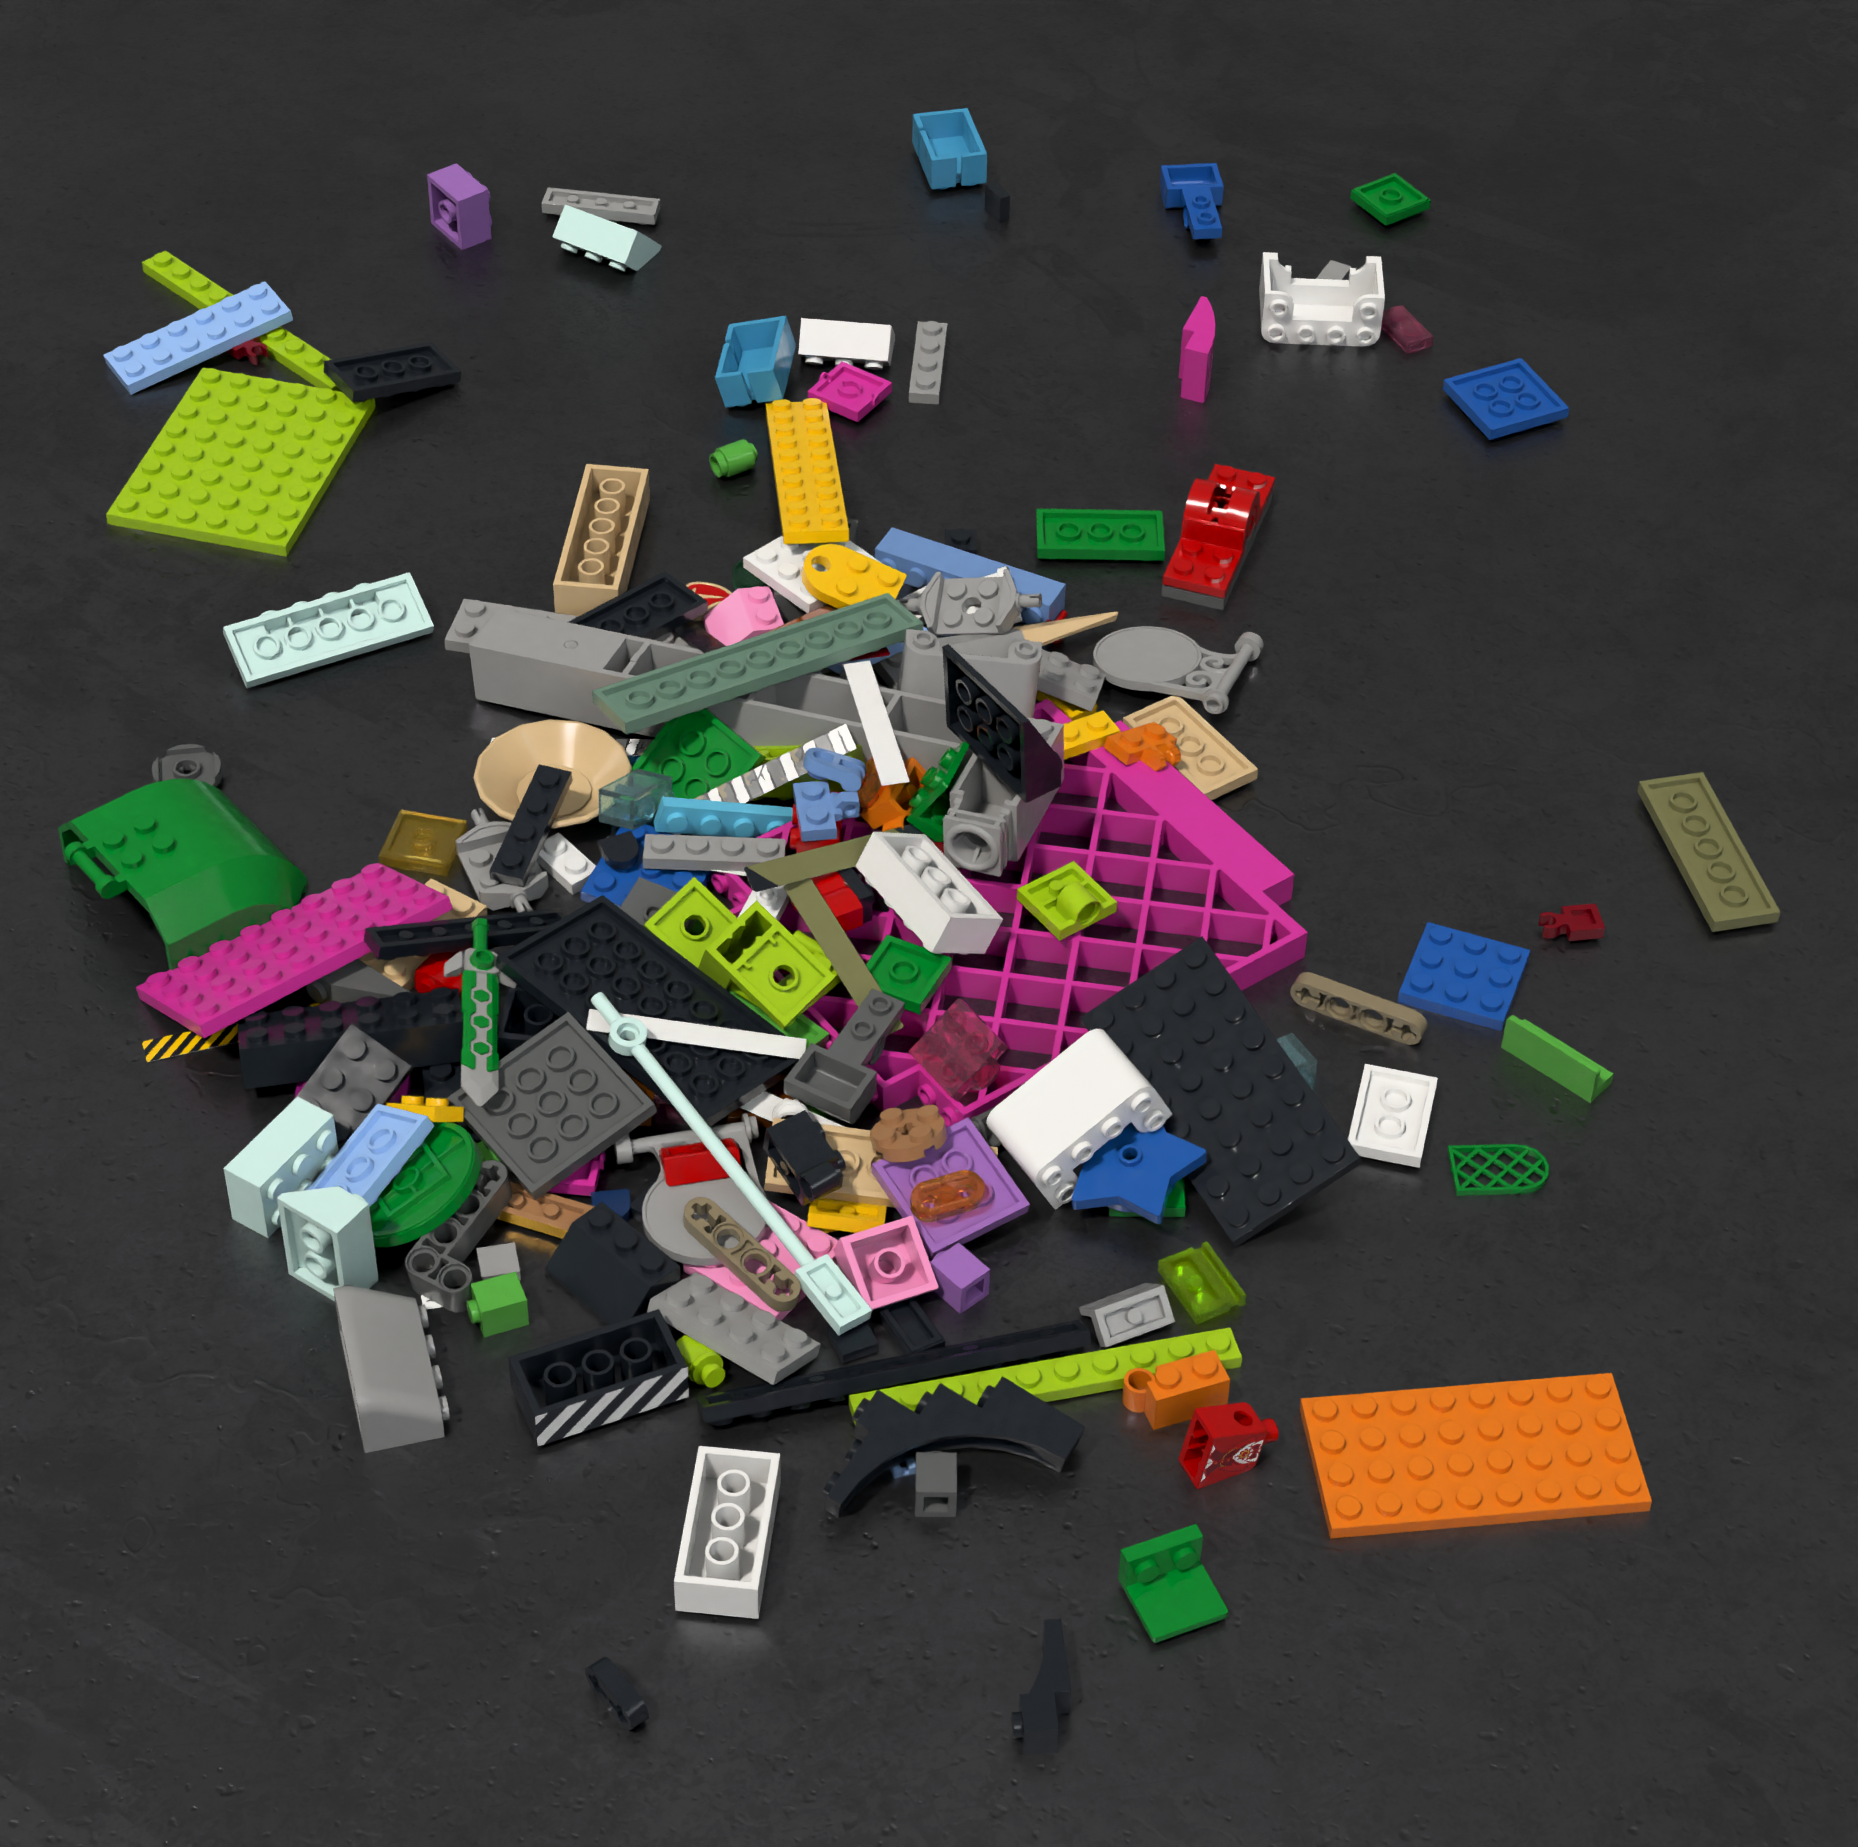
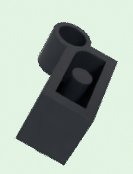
[763,1110,846,1207]

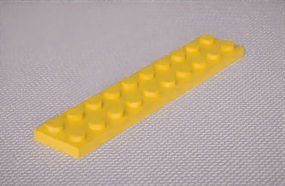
[765,398,849,544]

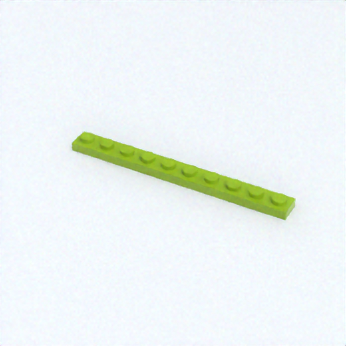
[142,250,343,392]
[849,1327,1242,1425]

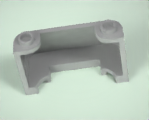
[897,629,1042,718]

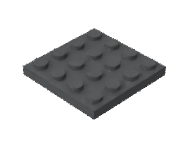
[447,1012,657,1200]

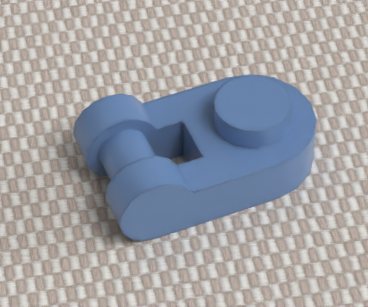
[803,748,867,792]

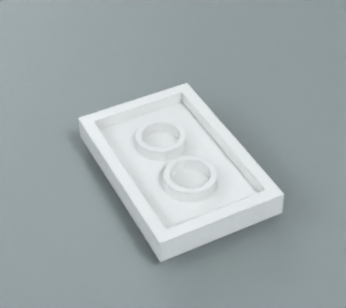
[1348,1064,1438,1168]

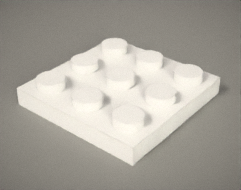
[743,536,881,613]

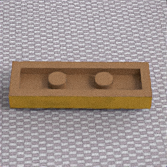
[497,1181,594,1239]

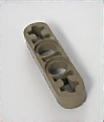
[1290,972,1428,1045]
[683,1197,801,1312]

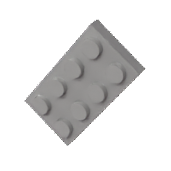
[647,1272,821,1385]

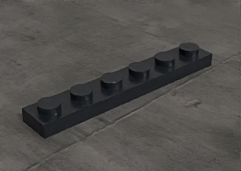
[364,908,567,960]

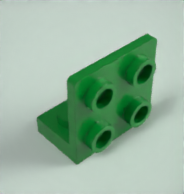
[906,741,969,842]
[1118,1524,1228,1643]

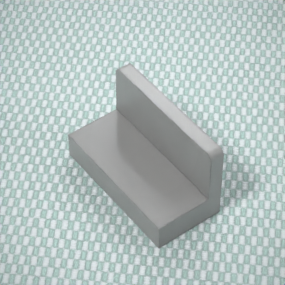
[1079,1283,1175,1348]

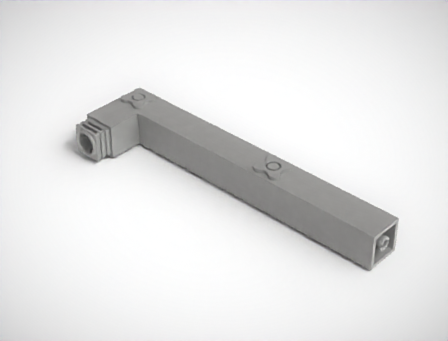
[469,608,1064,877]

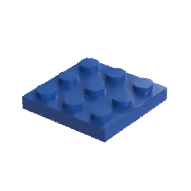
[1443,358,1569,440]
[580,817,713,908]
[1397,922,1530,1032]

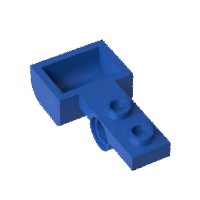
[1160,163,1224,239]

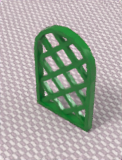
[1447,1144,1549,1196]

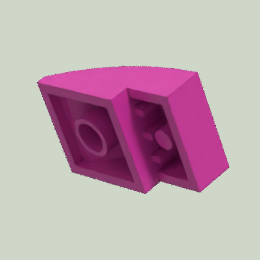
[1179,296,1216,403]

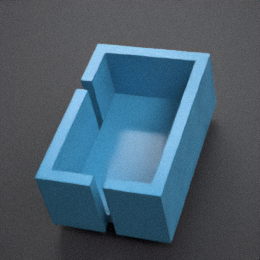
[912,108,987,190]
[715,316,796,407]

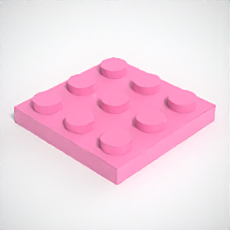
[683,1200,839,1321]

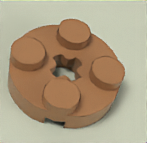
[870,1105,947,1162]

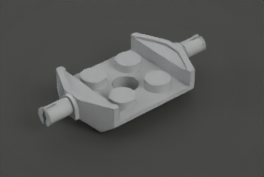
[899,569,1042,636]
[455,808,549,912]

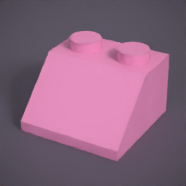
[703,586,784,646]
[833,1215,939,1310]

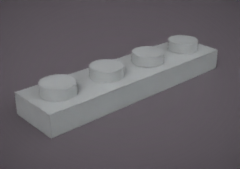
[542,187,660,225]
[909,321,947,404]
[643,834,786,872]

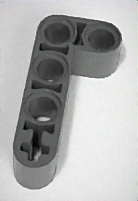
[405,1160,512,1313]

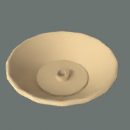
[473,719,632,828]

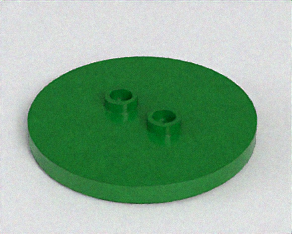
[369,1122,481,1247]

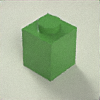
[466,1271,529,1337]

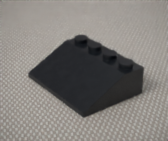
[942,644,1063,803]

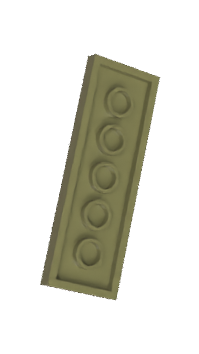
[1637,772,1780,932]

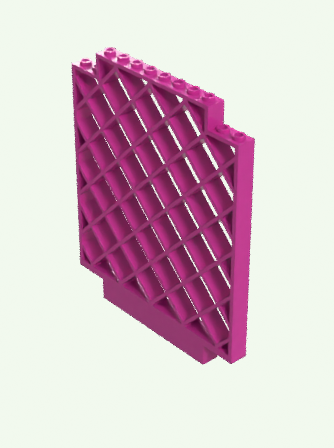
[711,699,1308,1128]

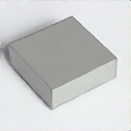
[476,1242,521,1281]

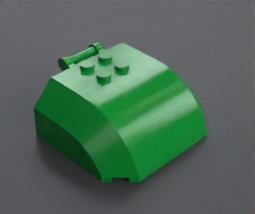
[58,779,308,970]

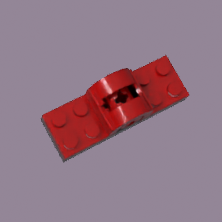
[1161,464,1275,610]

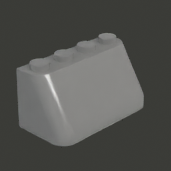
[333,1285,450,1453]

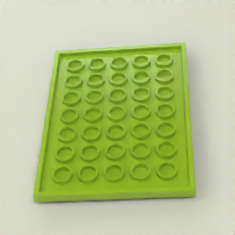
[106,368,376,557]

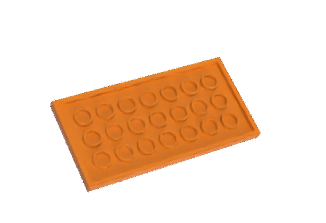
[1299,1373,1652,1539]

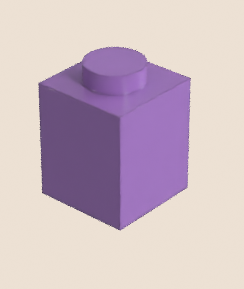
[930,1242,990,1314]

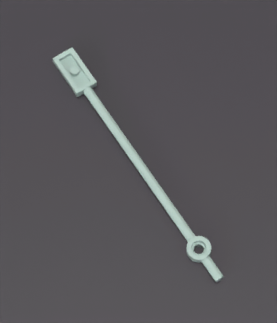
[591,992,872,1336]

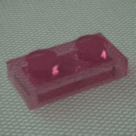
[1381,305,1434,354]

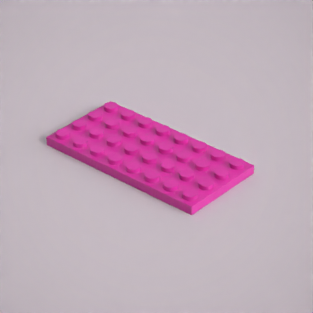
[136,863,453,1038]

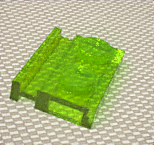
[1158,1242,1246,1324]

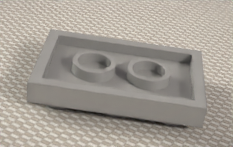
[1005,638,1106,712]

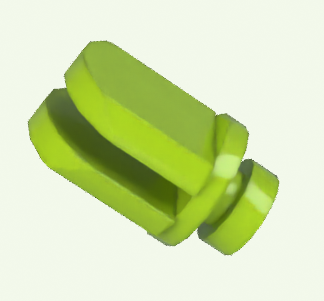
[676,1335,726,1388]

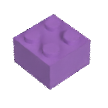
[427,163,492,250]

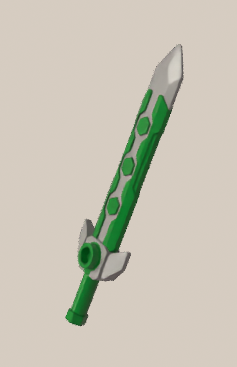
[444,918,517,1107]

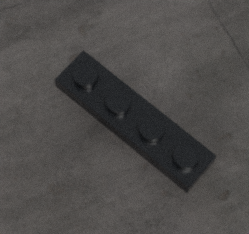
[489,764,573,887]

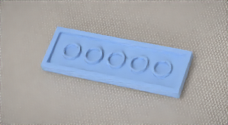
[103,281,293,395]

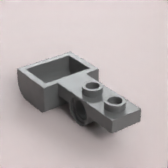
[784,988,905,1124]

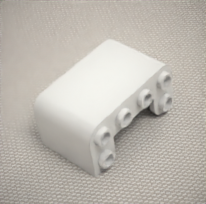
[1259,252,1385,347]
[986,1029,1173,1210]

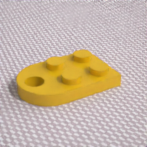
[801,544,907,609]

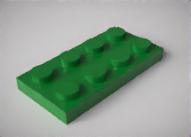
[1036,509,1165,561]

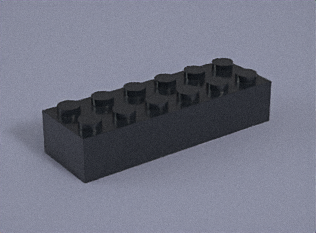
[238,987,463,1089]

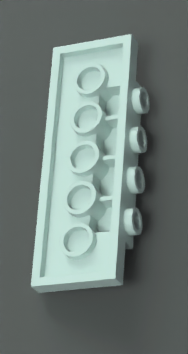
[223,572,434,688]

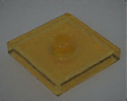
[378,809,467,876]

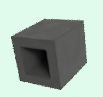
[915,1451,957,1517]

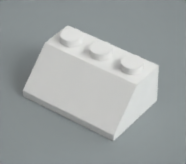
[798,318,895,370]

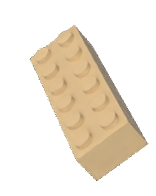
[553,464,650,616]

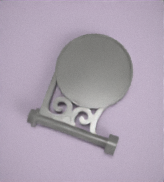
[1093,626,1264,714]
[613,1113,768,1266]

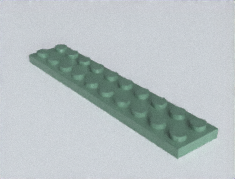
[592,593,923,734]

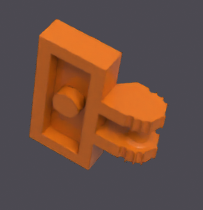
[1104,722,1181,771]

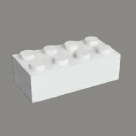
[855,832,1003,955]
[674,1446,781,1619]

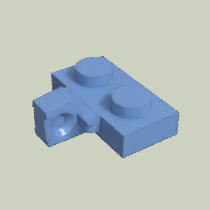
[793,780,860,842]

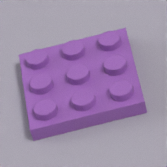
[871,1117,1030,1260]

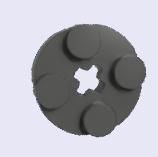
[152,744,222,787]

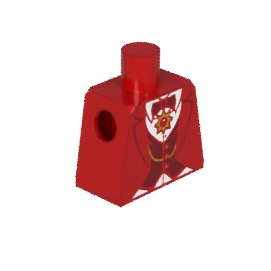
[1178,1402,1278,1489]

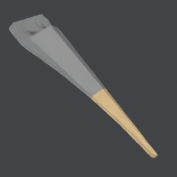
[872,612,1118,690]

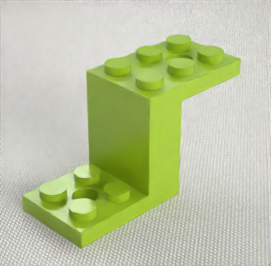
[644,877,836,1030]

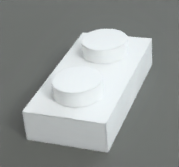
[537,833,596,895]

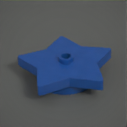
[1071,1123,1207,1224]

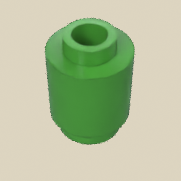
[709,439,758,478]

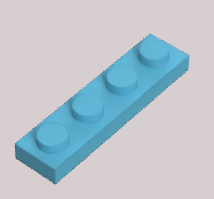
[654,796,793,838]

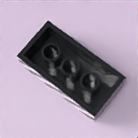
[508,1309,689,1446]

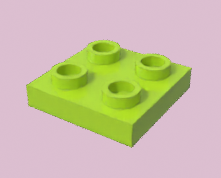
[1017,861,1117,941]

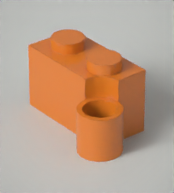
[860,757,926,831]
[1122,1350,1230,1430]

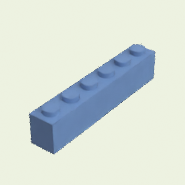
[875,527,1066,625]

